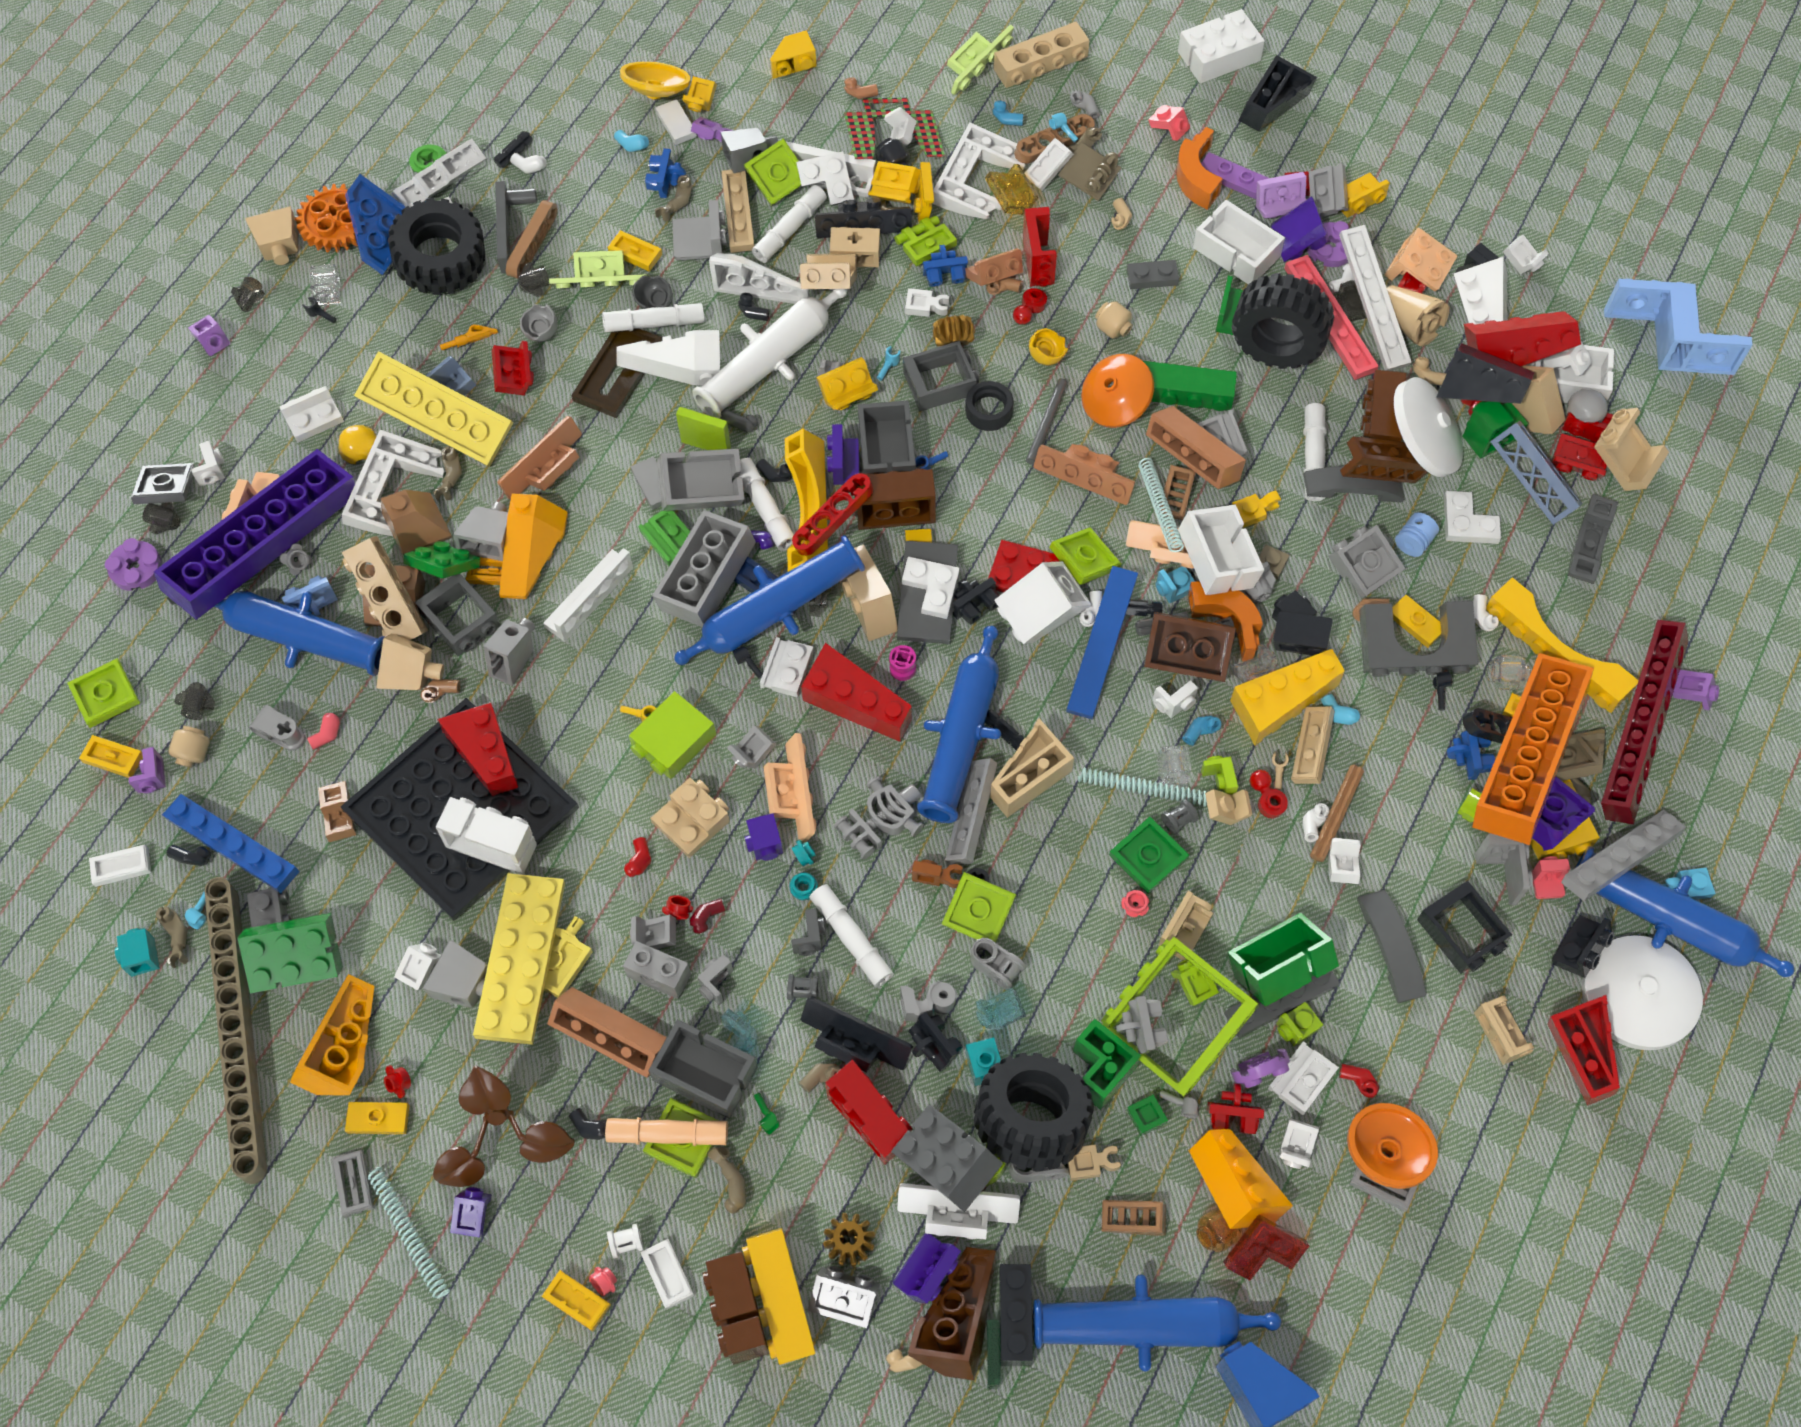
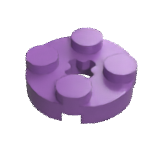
[1307,221,1349,267]
[105,538,161,591]
[1230,1048,1290,1088]

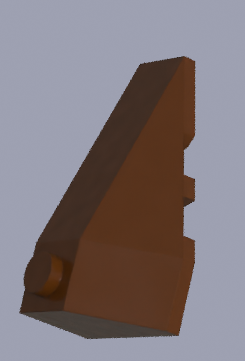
[908,1247,997,1381]

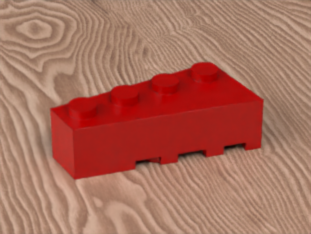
[1464,311,1581,366]
[801,643,912,742]

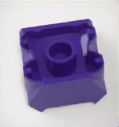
[1271,196,1328,262]
[1533,777,1595,851]

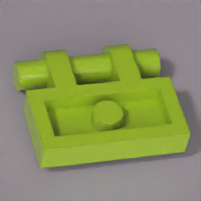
[894,215,957,267]

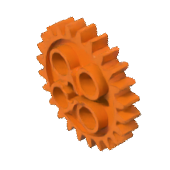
[295,184,358,253]

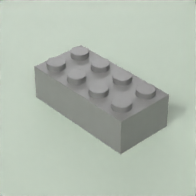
[652,510,756,627]

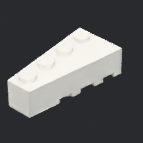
[1454,257,1508,324]

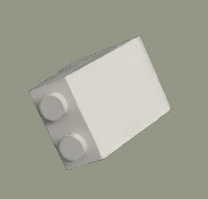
[995,562,1091,644]

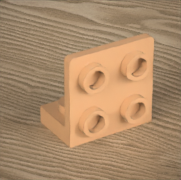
[1384,227,1457,292]

